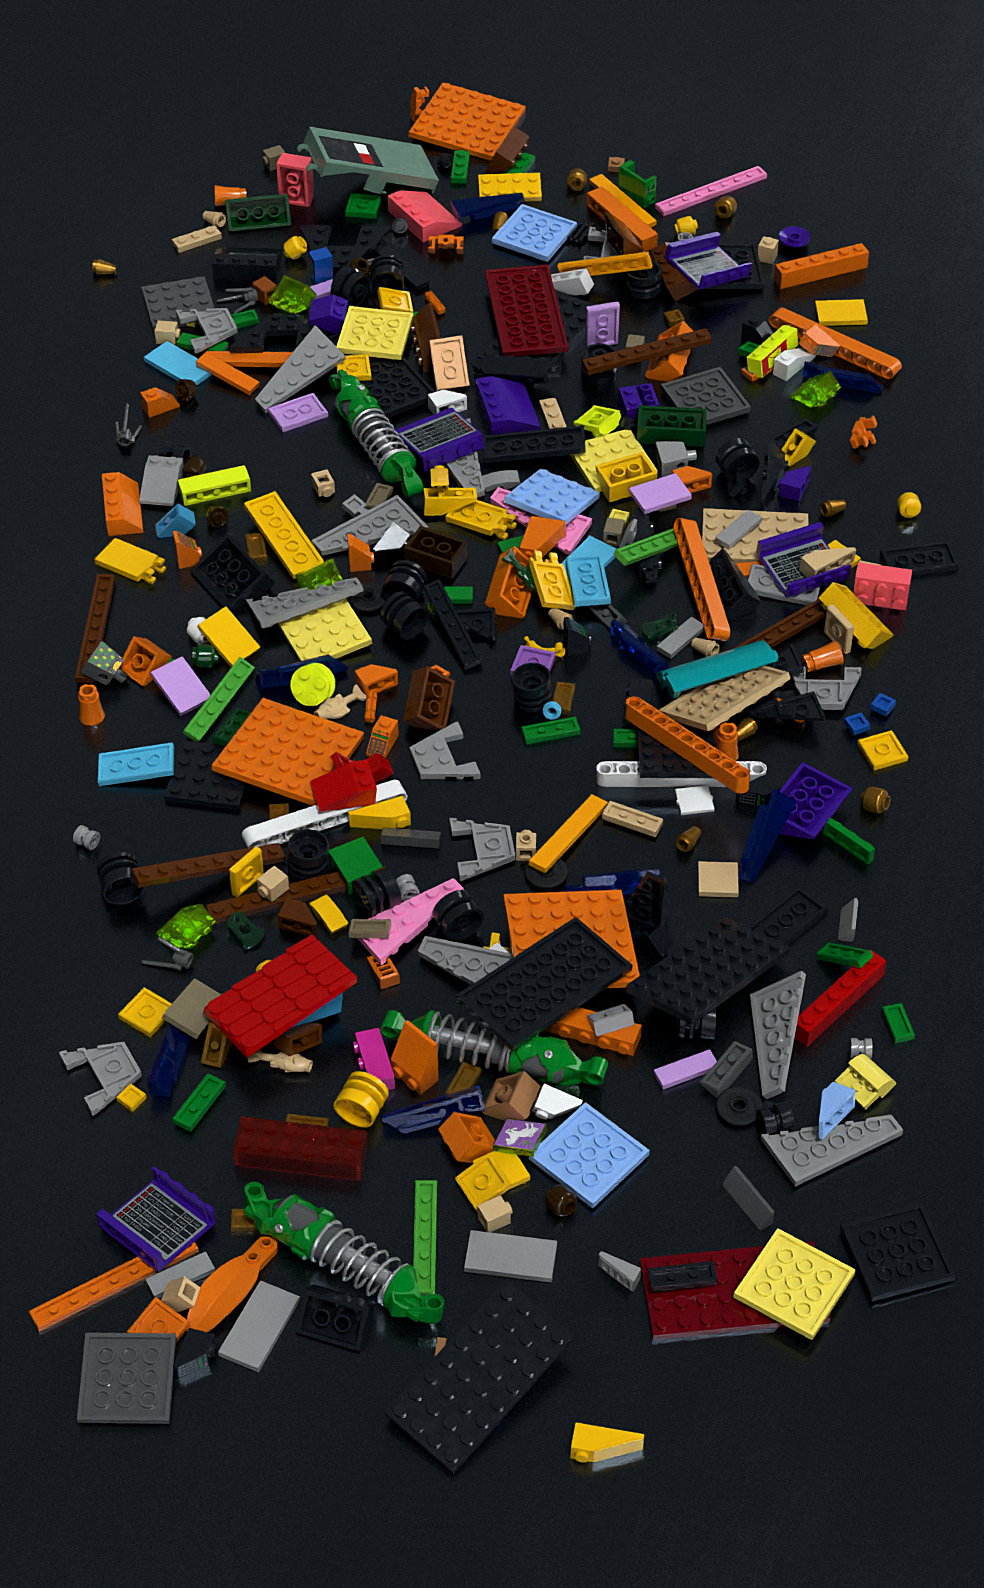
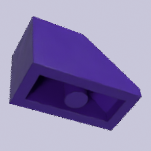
[778,466,811,501]

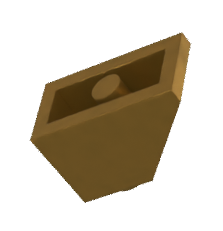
[201,1022,232,1068]

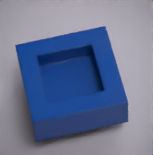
[870,693,896,717]
[844,713,870,736]

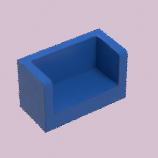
[309,247,334,285]

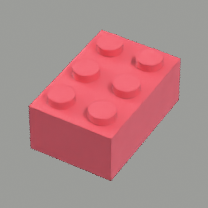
[276,153,314,207]
[853,562,912,610]

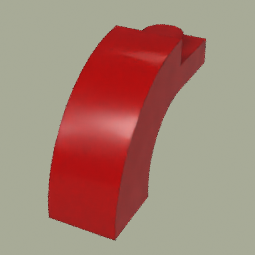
[331,752,394,783]

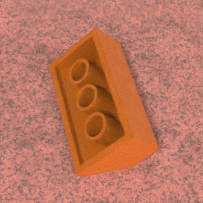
[645,321,693,382]
[102,472,143,536]
[485,546,532,618]

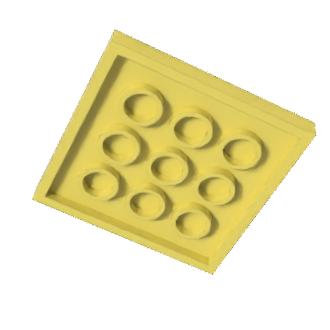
[336,306,413,360]
[570,428,658,492]
[277,598,372,666]
[734,1228,855,1340]

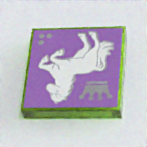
[493,1118,547,1157]

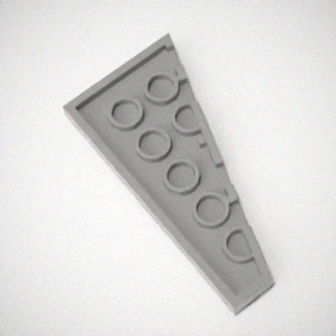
[255,325,346,413]
[443,418,485,498]
[311,495,428,556]
[246,577,364,629]
[418,936,513,985]
[750,971,806,1099]
[761,1115,903,1187]

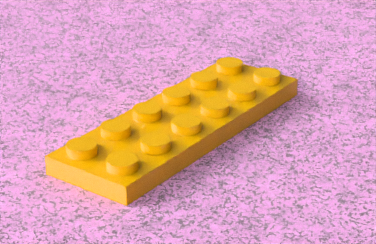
[244,491,325,579]

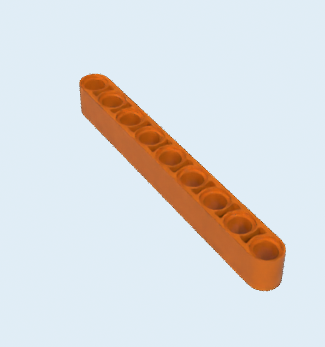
[769,307,902,379]
[674,518,730,642]
[625,697,750,794]

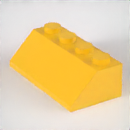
[819,582,894,649]

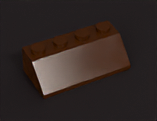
[605,212,645,256]
[651,242,698,302]
[410,302,441,372]

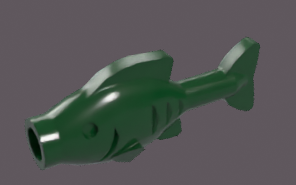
[502,549,538,594]

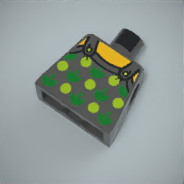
[81,641,128,685]

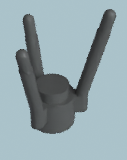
[217,287,258,314]
[115,403,142,447]
[142,937,194,971]

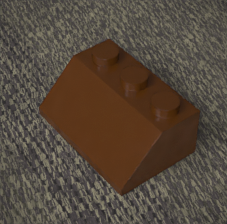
[485,126,530,174]
[403,666,455,731]

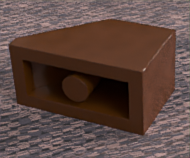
[278,898,318,937]
[274,1023,322,1056]

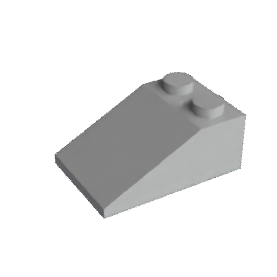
[139,455,184,506]

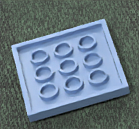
[492,204,577,262]
[504,469,600,524]
[529,1102,650,1208]

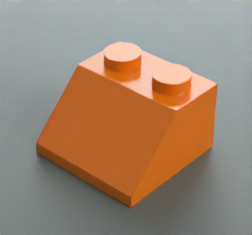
[119,636,172,686]
[438,1112,500,1163]

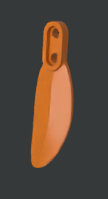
[187,1236,278,1332]

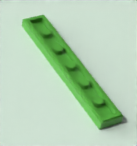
[613,528,678,566]
[183,657,255,742]
[413,1180,437,1296]

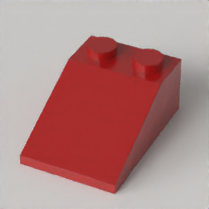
[310,761,377,812]

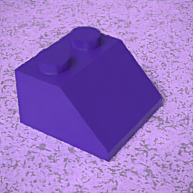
[308,295,348,334]

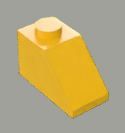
[781,428,816,466]

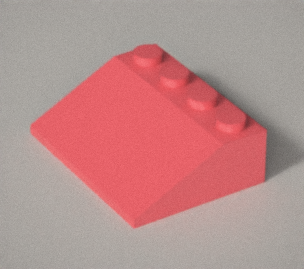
[388,190,462,243]

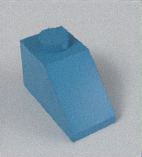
[155,504,196,538]

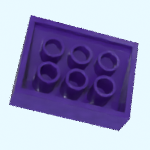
[475,376,541,435]
[761,762,853,839]

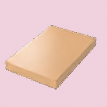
[429,336,470,391]

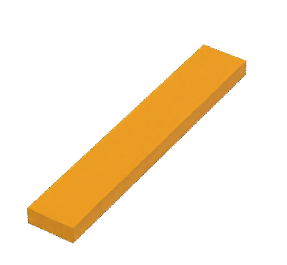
[589,174,657,228]
[557,252,653,276]
[529,795,608,873]

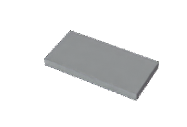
[748,564,820,606]
[464,1230,557,1283]
[218,1280,300,1373]

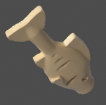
[314,685,367,719]
[248,1049,313,1072]

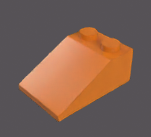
[391,1020,438,1095]

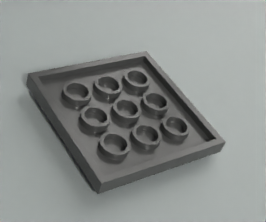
[141,276,214,332]
[661,367,751,425]
[77,1333,177,1424]

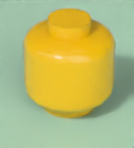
[674,216,698,236]
[283,236,307,260]
[897,492,921,518]

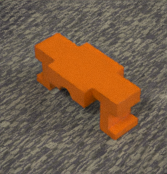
[410,87,430,121]
[428,235,464,254]
[850,416,877,448]

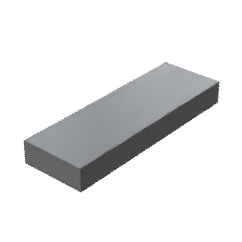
[715,510,762,549]
[657,617,704,659]
[145,1252,215,1298]

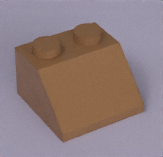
[481,1071,541,1121]

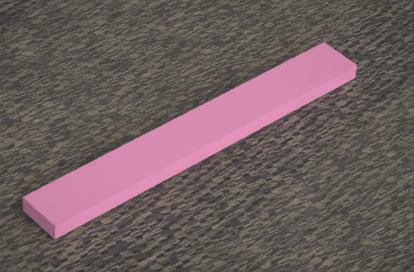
[655,166,767,216]

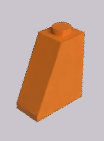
[520,516,567,558]

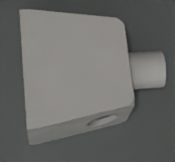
[655,442,697,476]

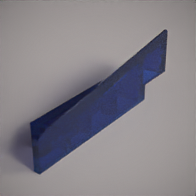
[451,193,526,220]
[803,361,883,394]
[611,619,672,674]
[255,654,348,689]
[738,789,796,883]
[563,869,660,896]
[147,1024,192,1097]
[381,1085,486,1134]

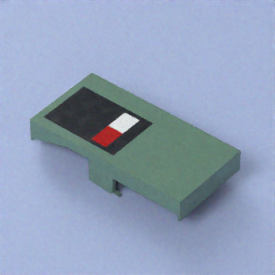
[297,127,439,194]

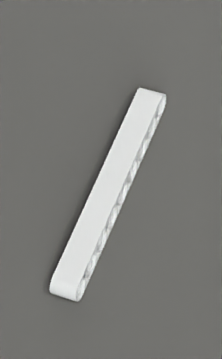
[596,761,767,787]
[241,780,408,848]

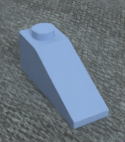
[819,1082,855,1140]

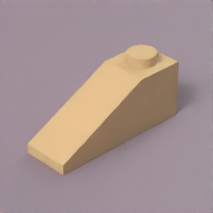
[799,547,856,578]

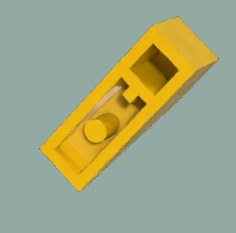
[431,465,449,488]
[423,488,477,516]
[348,796,411,829]
[571,1423,644,1462]

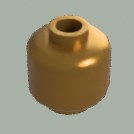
[566,168,587,191]
[714,196,737,219]
[860,787,891,814]

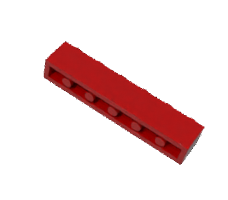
[794,950,887,1047]

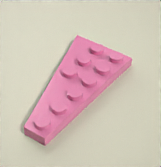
[490,487,592,556]
[357,878,464,966]

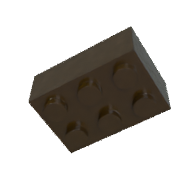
[404,526,468,579]

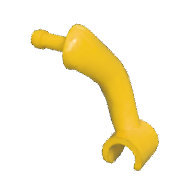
[524,636,565,657]

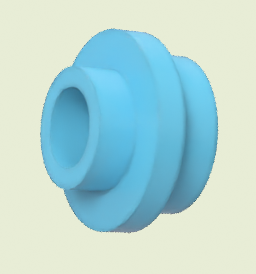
[543,701,562,720]

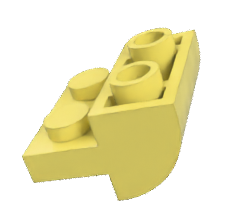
[835,1054,896,1110]

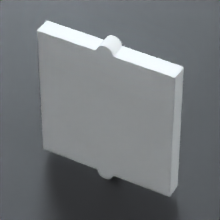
[675,785,714,815]

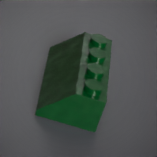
[225,194,291,232]
[637,405,707,447]

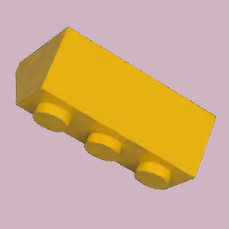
[595,452,657,502]

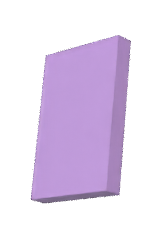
[585,302,620,347]
[268,393,328,432]
[629,473,692,514]
[151,656,210,716]

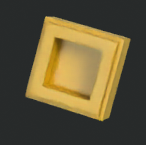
[116,1084,147,1112]

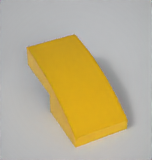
[309,894,349,935]

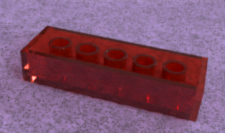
[232,1116,368,1181]

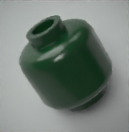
[191,644,218,669]

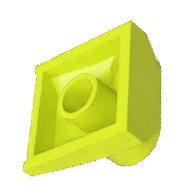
[573,405,621,438]

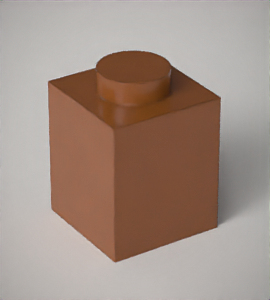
[252,276,278,305]

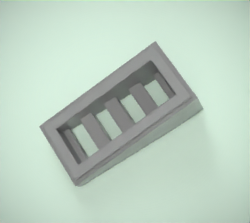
[598,1251,641,1292]

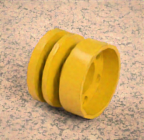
[334,1071,389,1128]

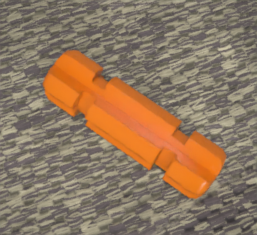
[425,291,445,315]
[365,691,377,723]

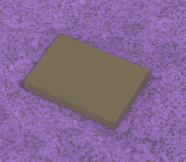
[162,978,221,1039]

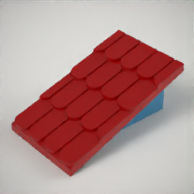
[204,935,357,1057]

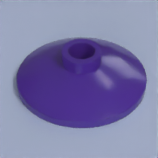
[779,226,811,248]

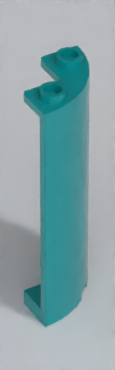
[656,640,778,700]

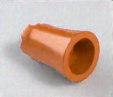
[214,185,246,207]
[801,640,844,672]
[78,684,105,726]
[715,722,739,761]

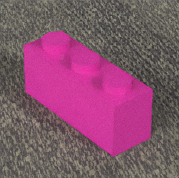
[352,1028,395,1090]

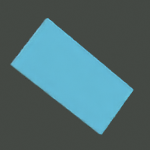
[144,341,212,385]
[561,536,616,587]
[566,555,611,607]
[98,742,174,786]

